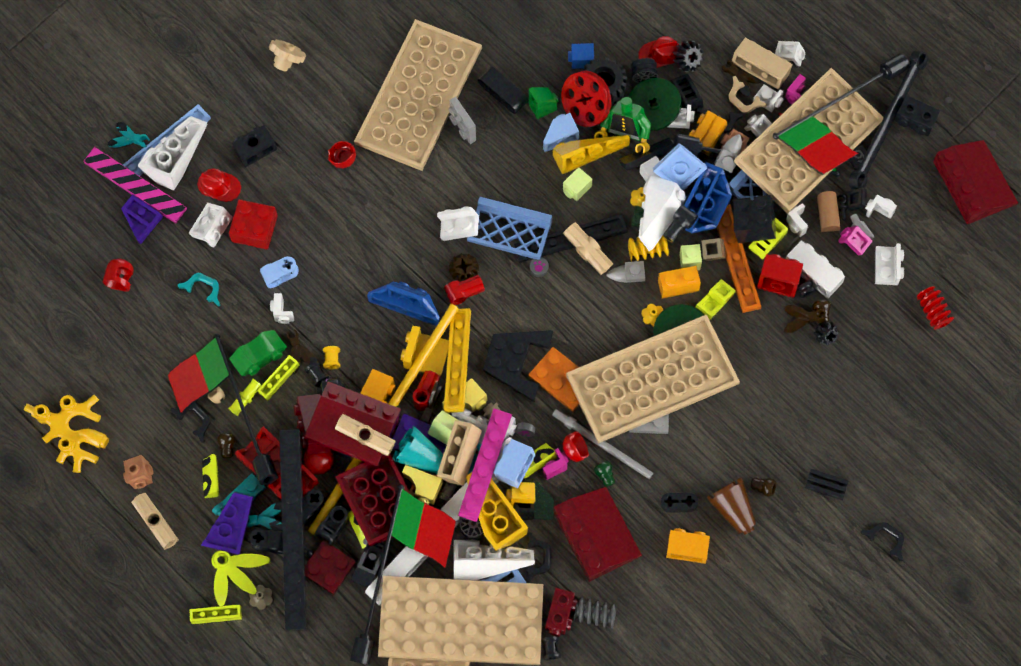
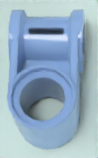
[260,256,299,288]

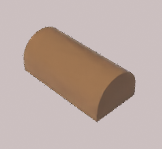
[817,191,841,232]

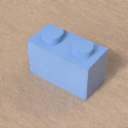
[493,439,535,489]

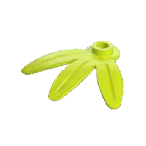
[211,550,270,606]

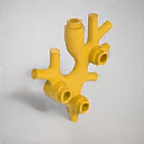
[24,395,109,473]

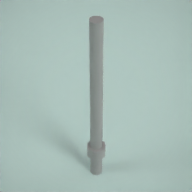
[552,409,653,479]

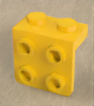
[401,326,449,376]

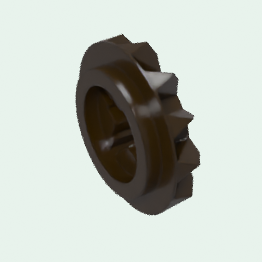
[449,253,479,282]

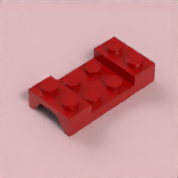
[235,426,319,501]

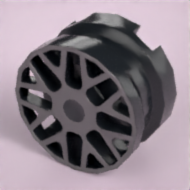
[631,58,658,83]
[460,517,484,540]

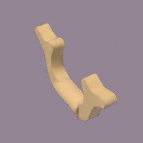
[729,76,767,113]

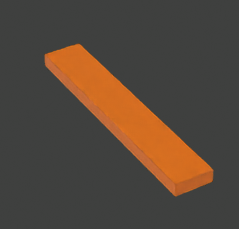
[717,204,762,313]

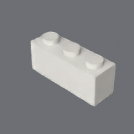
[786,240,845,299]

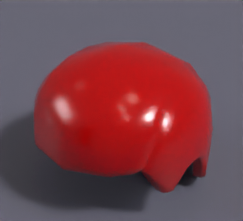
[328,141,356,169]
[563,431,589,462]
[303,452,333,475]

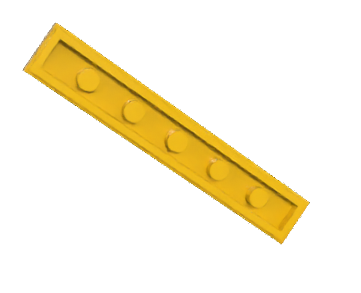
[444,308,471,413]

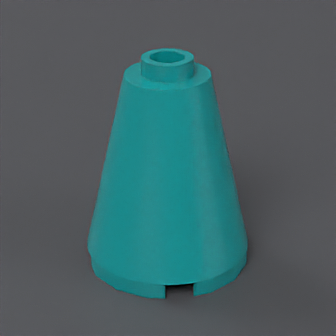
[393,426,444,475]

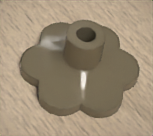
[249,585,273,610]

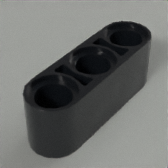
[477,67,529,114]

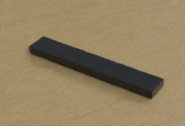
[514,214,628,263]

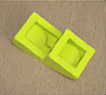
[695,279,736,320]

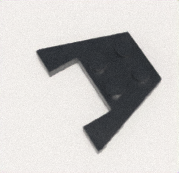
[483,330,553,402]

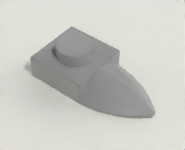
[714,134,742,173]
[606,261,645,283]

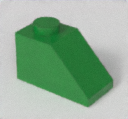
[529,87,559,120]

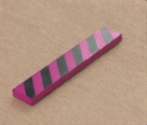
[84,147,187,224]

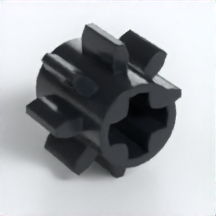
[814,320,839,346]

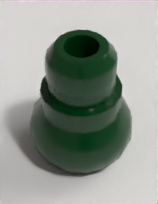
[594,461,615,487]

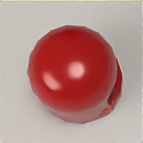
[102,258,134,292]

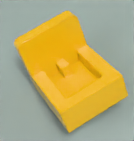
[506,482,535,507]

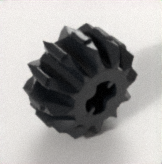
[673,40,704,72]

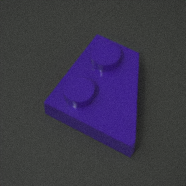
[121,194,163,244]

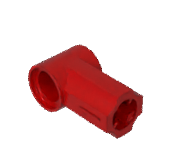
[444,275,485,305]
[413,370,441,411]

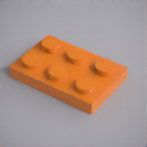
[528,347,580,412]

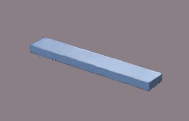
[123,104,211,176]

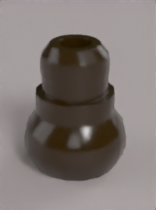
[812,300,831,324]
[217,434,236,458]
[750,478,776,497]

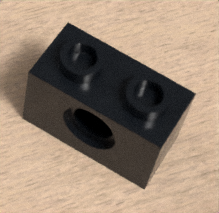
[232,125,277,167]

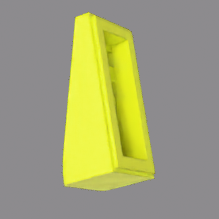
[748,218,788,260]

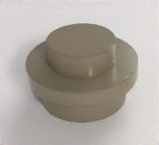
[482,402,500,420]

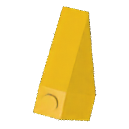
[553,135,630,174]
[466,472,528,551]

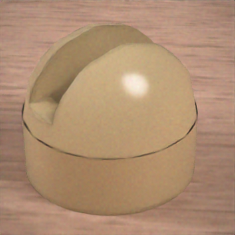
[208,386,225,404]

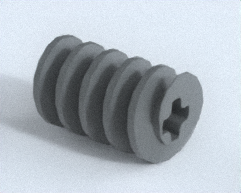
[573,597,617,629]

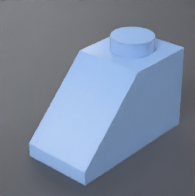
[543,113,579,152]

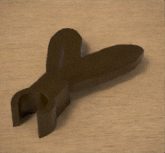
[784,305,826,333]

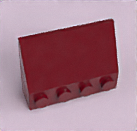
[933,140,1018,225]
[304,382,401,466]
[335,454,410,546]
[553,487,642,582]

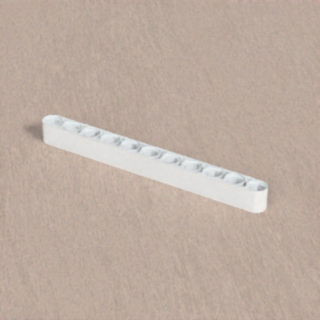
[365,437,512,606]

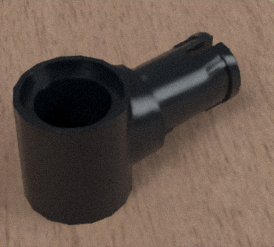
[664,204,698,243]

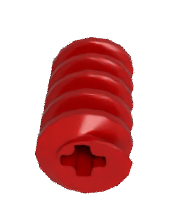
[917,286,954,330]

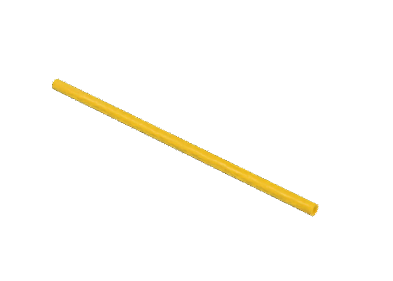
[308,304,458,535]

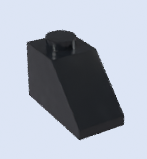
[351,543,385,588]

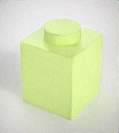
[563,167,592,201]
[679,244,702,270]
[428,410,460,445]

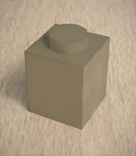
[701,238,726,261]

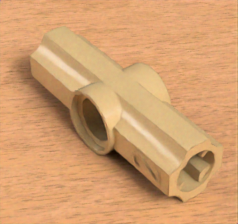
[563,222,613,275]
[335,414,396,456]
[131,493,179,550]

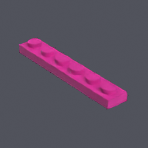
[458,408,512,522]

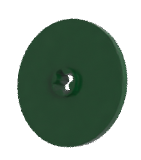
[629,78,681,131]
[653,304,704,336]

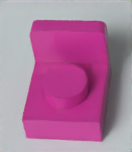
[785,74,806,105]
[838,226,872,256]
[543,448,569,480]

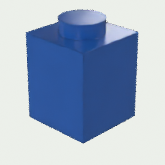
[568,43,594,69]

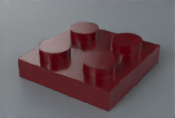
[305,540,356,595]

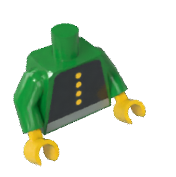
[594,97,651,154]

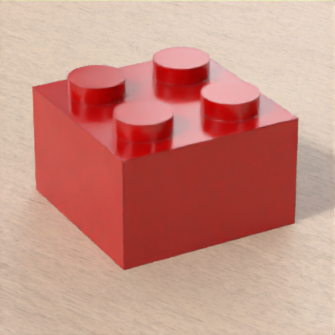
[229,199,278,250]
[757,254,803,298]

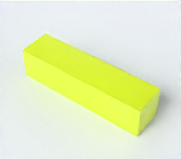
[257,355,300,401]
[190,605,242,624]

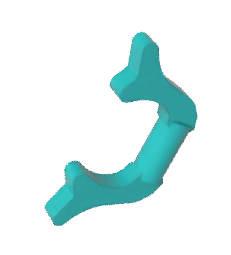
[178,273,220,306]

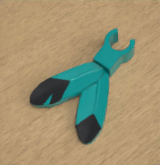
[108,122,150,148]
[247,502,282,531]

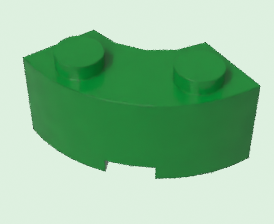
[229,330,287,376]

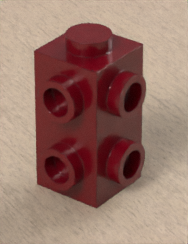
[545,588,578,637]

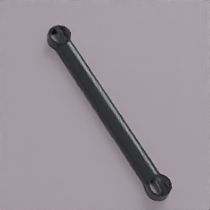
[849,51,928,189]

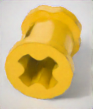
[323,346,340,370]

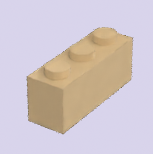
[732,37,793,89]
[437,420,482,486]

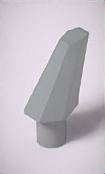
[850,214,875,239]

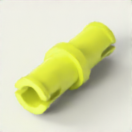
[228,379,261,416]

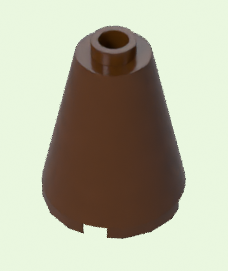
[707,478,756,535]

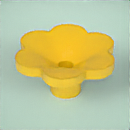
[630,187,646,210]
[641,304,663,327]

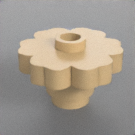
[269,39,306,71]

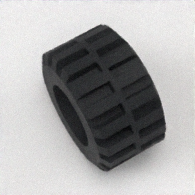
[580,57,627,109]

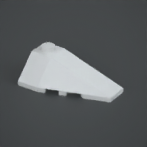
[138,116,207,190]
[639,175,686,251]
[453,540,535,581]

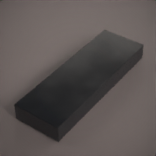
[619,138,674,170]

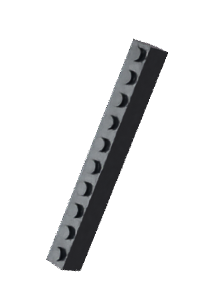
[279,429,307,631]

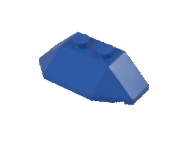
[684,162,732,233]
[367,281,440,326]

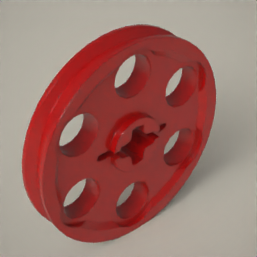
[561,71,611,127]

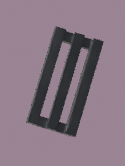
[805,469,849,501]

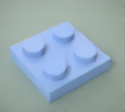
[653,143,707,190]

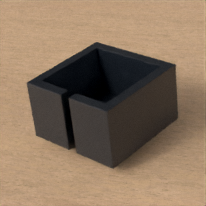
[733,195,776,243]

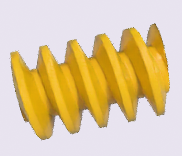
[628,235,669,262]

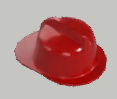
[638,36,679,68]
[197,168,241,202]

